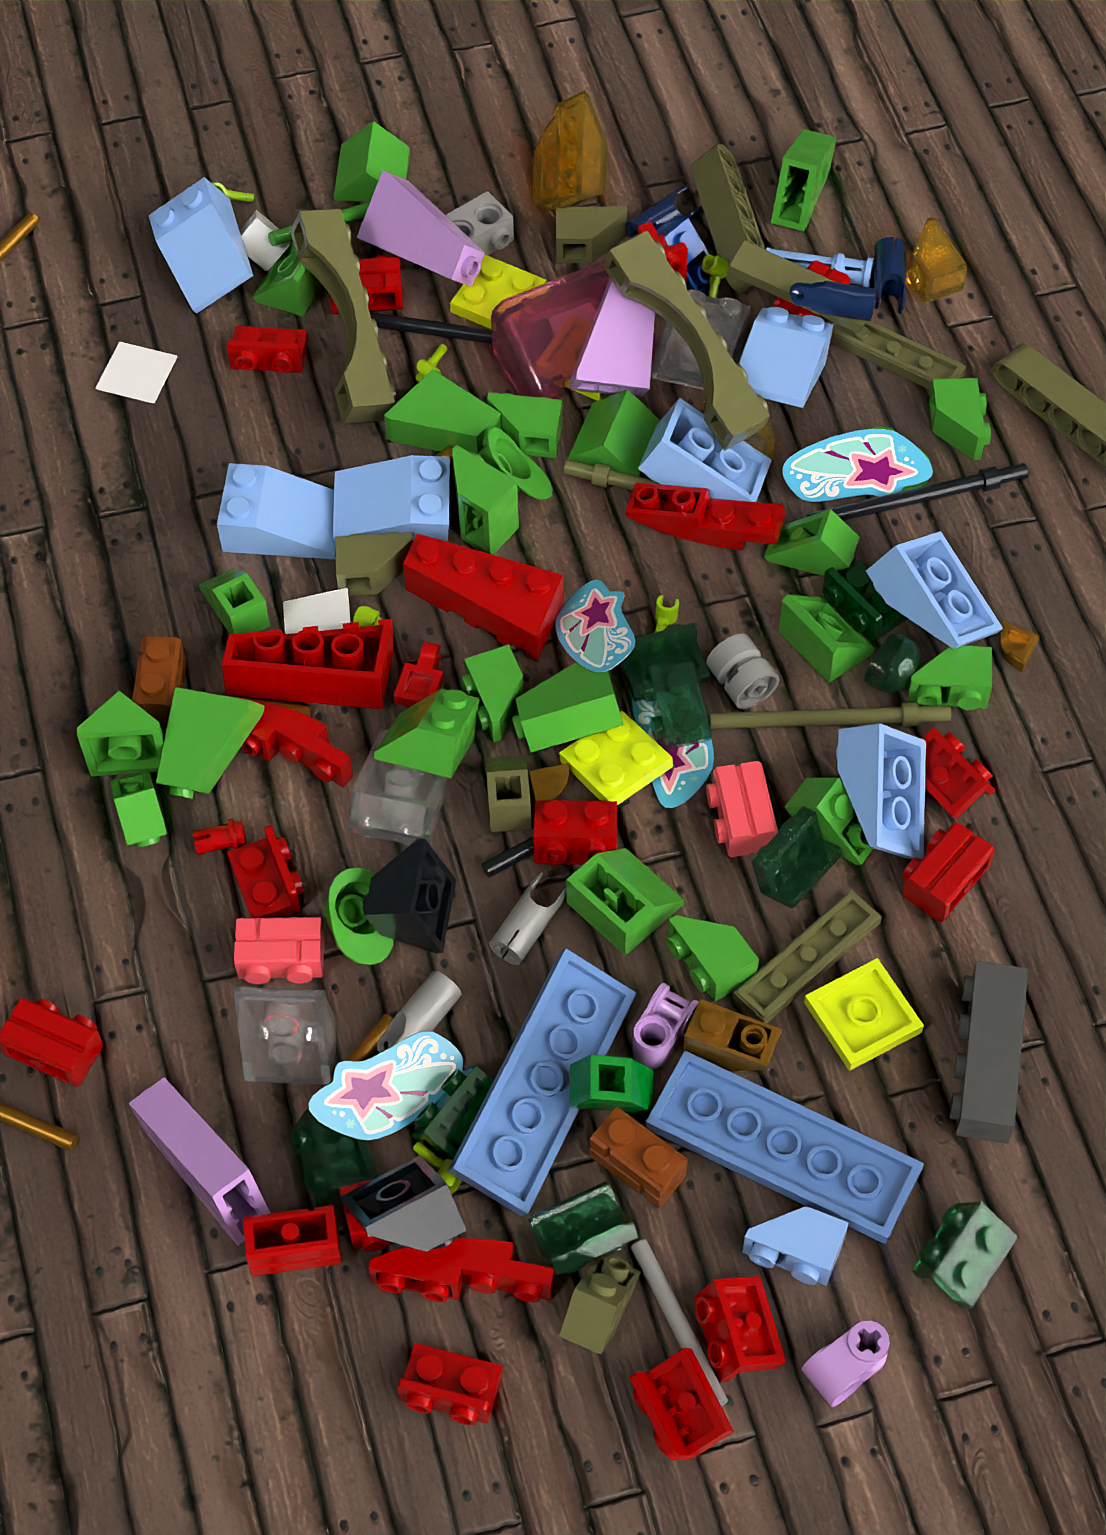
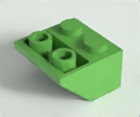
[452,445,519,555]
[566,848,685,956]

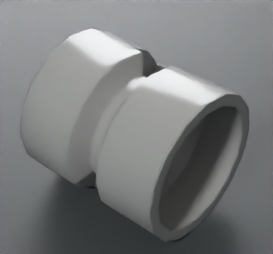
[706,633,780,709]

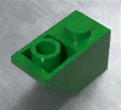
[570,1054,654,1115]

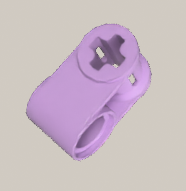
[632,983,699,1069]
[801,1321,890,1407]

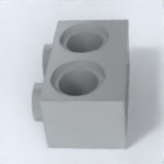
[445,191,514,256]

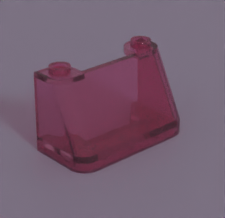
[491,260,662,400]

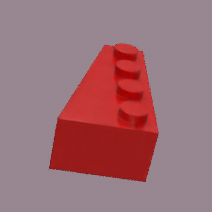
[403,533,564,663]
[221,619,394,709]

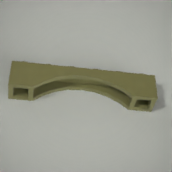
[290,209,396,424]
[603,231,770,451]

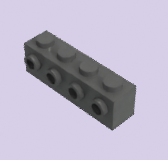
[949,961,1028,1144]

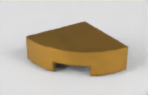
[998,620,1040,672]
[529,763,569,800]

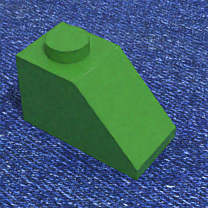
[764,509,860,576]
[110,770,167,847]

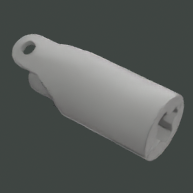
[489,872,566,965]
[377,971,462,1053]

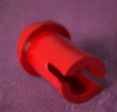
[193,818,247,856]

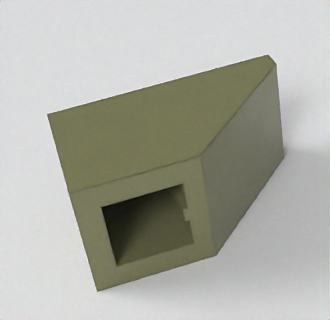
[556,206,627,264]
[335,532,413,596]
[485,755,532,832]
[559,1254,642,1354]

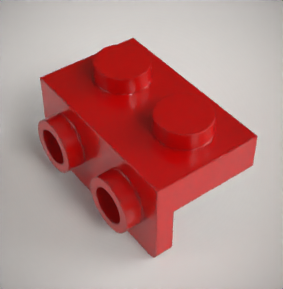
[534,800,617,865]
[629,1348,734,1460]

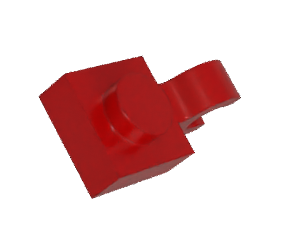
[393,641,444,707]

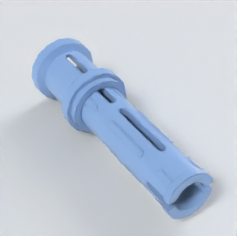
[766,247,874,287]

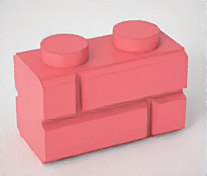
[706,761,778,857]
[234,917,325,984]

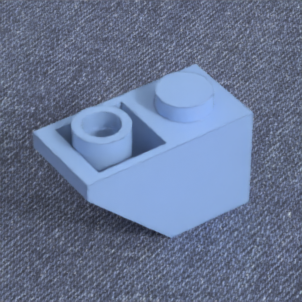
[742,1206,849,1286]

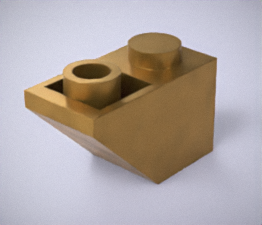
[683,999,782,1072]

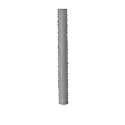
[631,1239,728,1406]

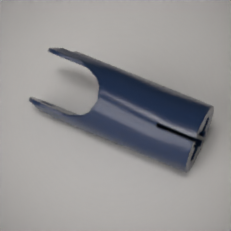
[626,185,702,238]
[874,237,907,314]
[790,281,876,321]

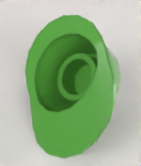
[478,427,553,500]
[323,867,393,966]

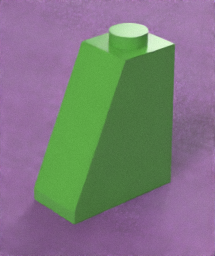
[771,129,837,232]
[384,370,502,454]
[512,662,624,753]
[156,687,265,799]

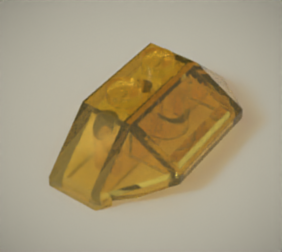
[532,90,607,212]

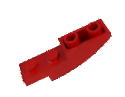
[625,482,786,550]
[240,698,353,788]
[368,1238,555,1303]

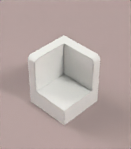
[239,210,290,271]

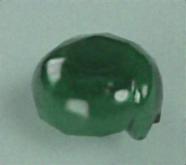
[864,634,921,693]

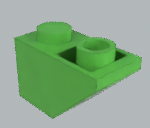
[929,378,991,461]
[487,392,563,458]
[199,568,270,634]
[460,644,524,743]
[907,645,992,710]
[785,778,874,865]
[666,915,759,1002]

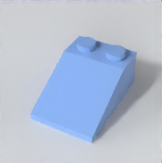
[148,177,253,313]
[739,307,834,408]
[638,398,772,502]
[333,455,450,542]
[217,463,336,560]
[866,531,1003,649]
[836,723,926,860]

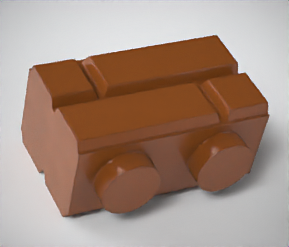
[132,636,187,730]
[590,1107,688,1208]

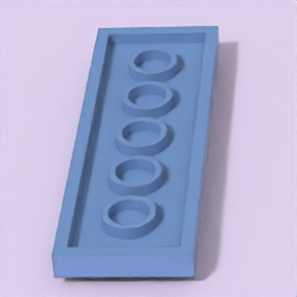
[447,948,636,1217]
[646,1051,924,1245]

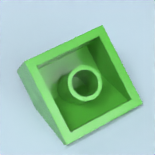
[374,689,480,778]

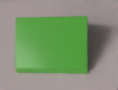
[334,121,410,202]
[252,242,322,316]
[568,389,661,477]
[778,594,876,683]
[77,691,164,776]

